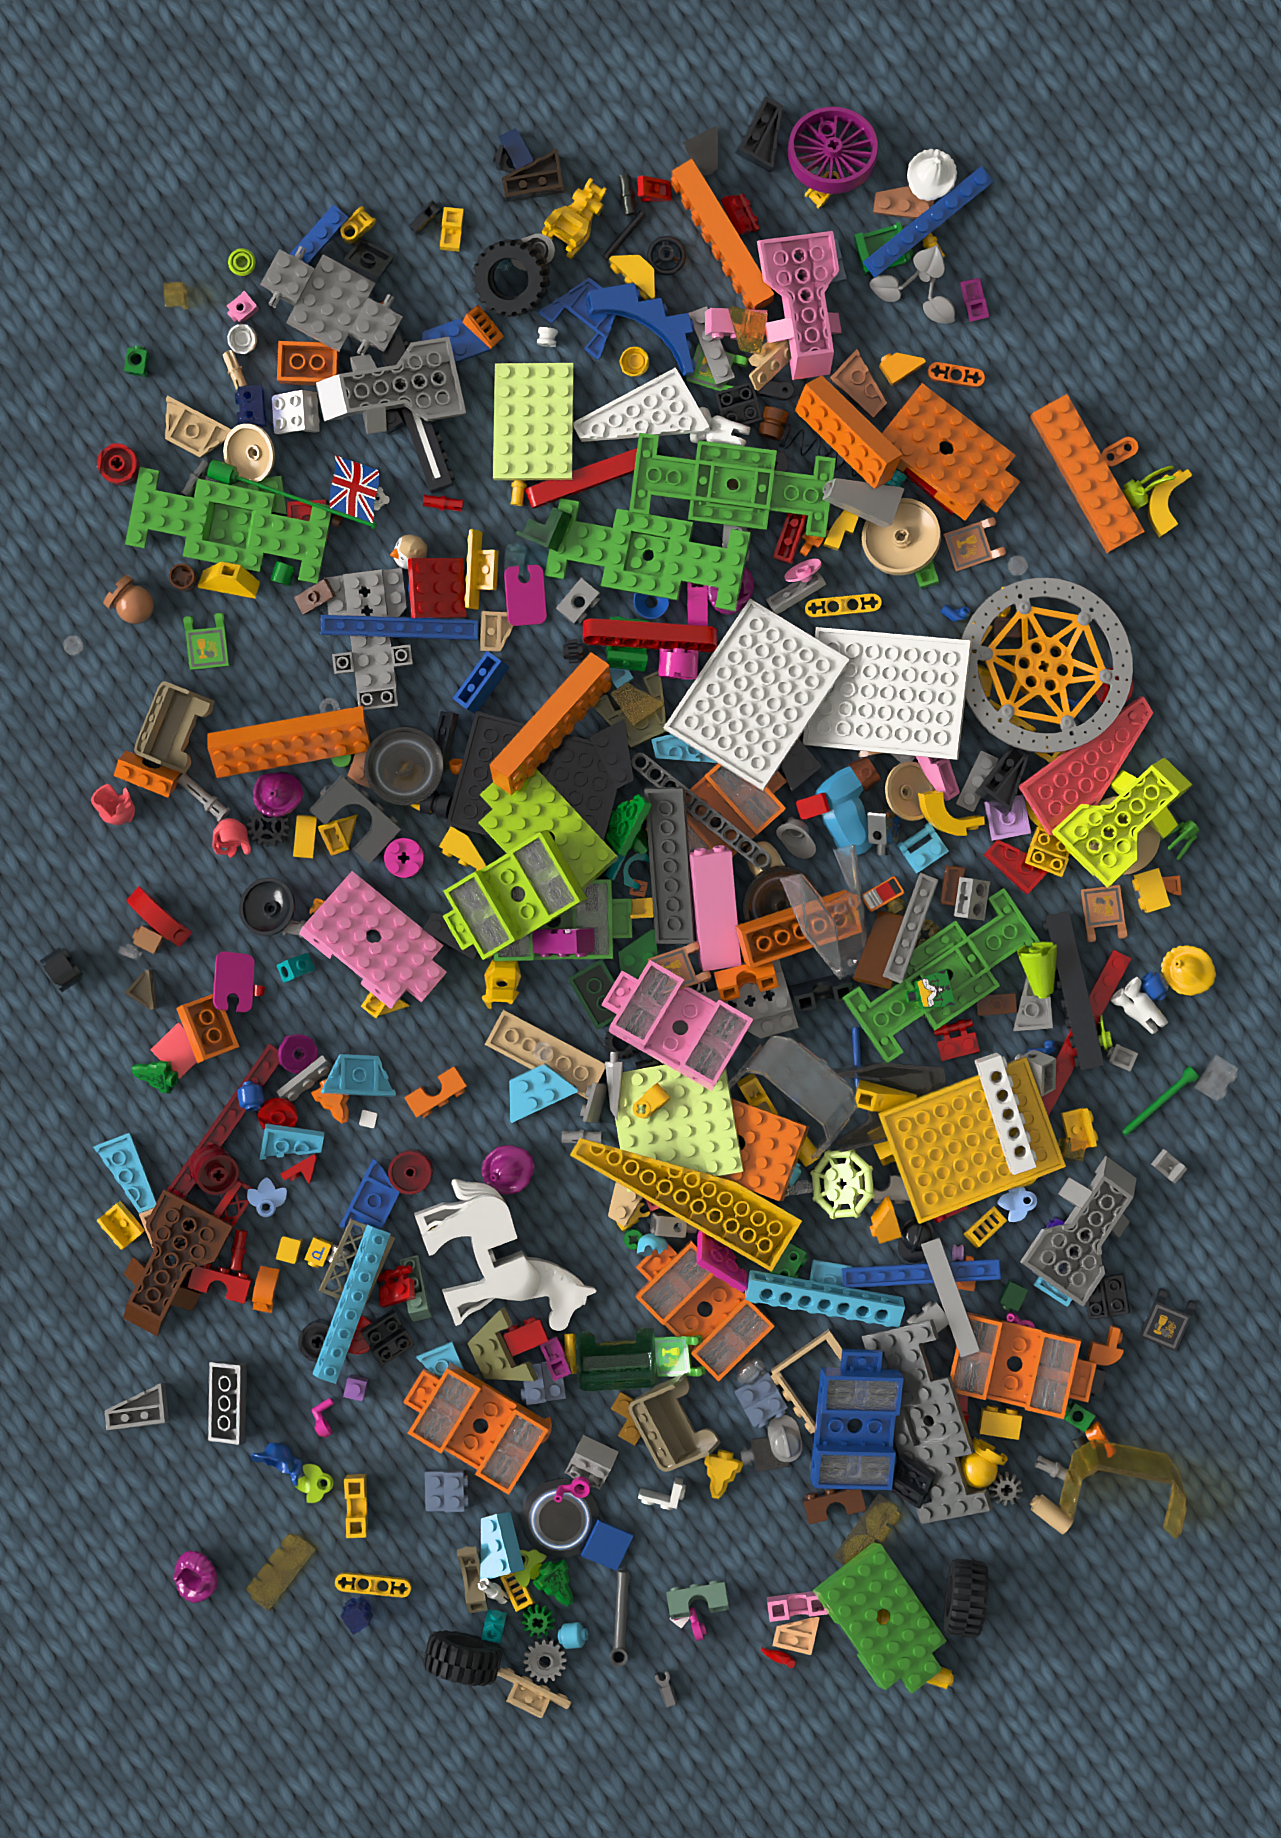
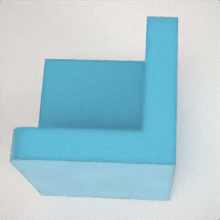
[610,668,634,690]

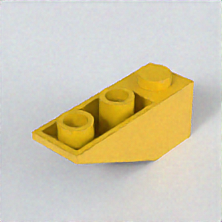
[439,826,487,871]
[853,1080,917,1112]

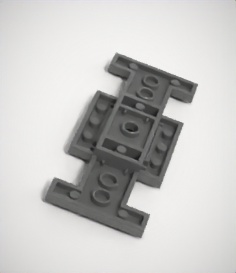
[862,1319,993,1524]

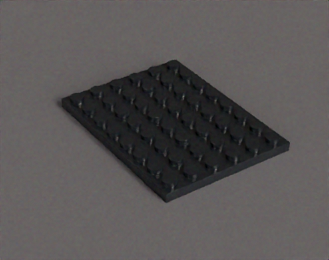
[446,711,618,842]

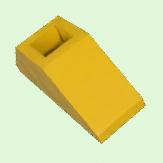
[609,255,655,301]
[198,562,260,599]

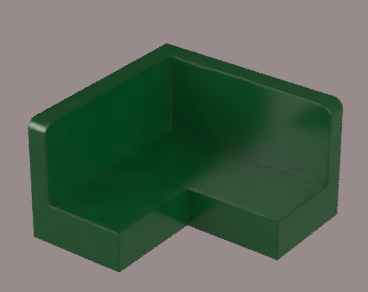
[516,507,572,552]

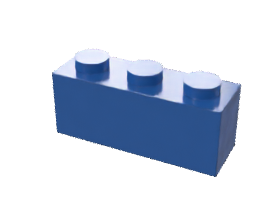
[452,651,510,714]

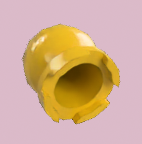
[960,1437,1008,1489]

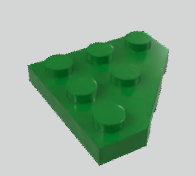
[605,794,652,856]

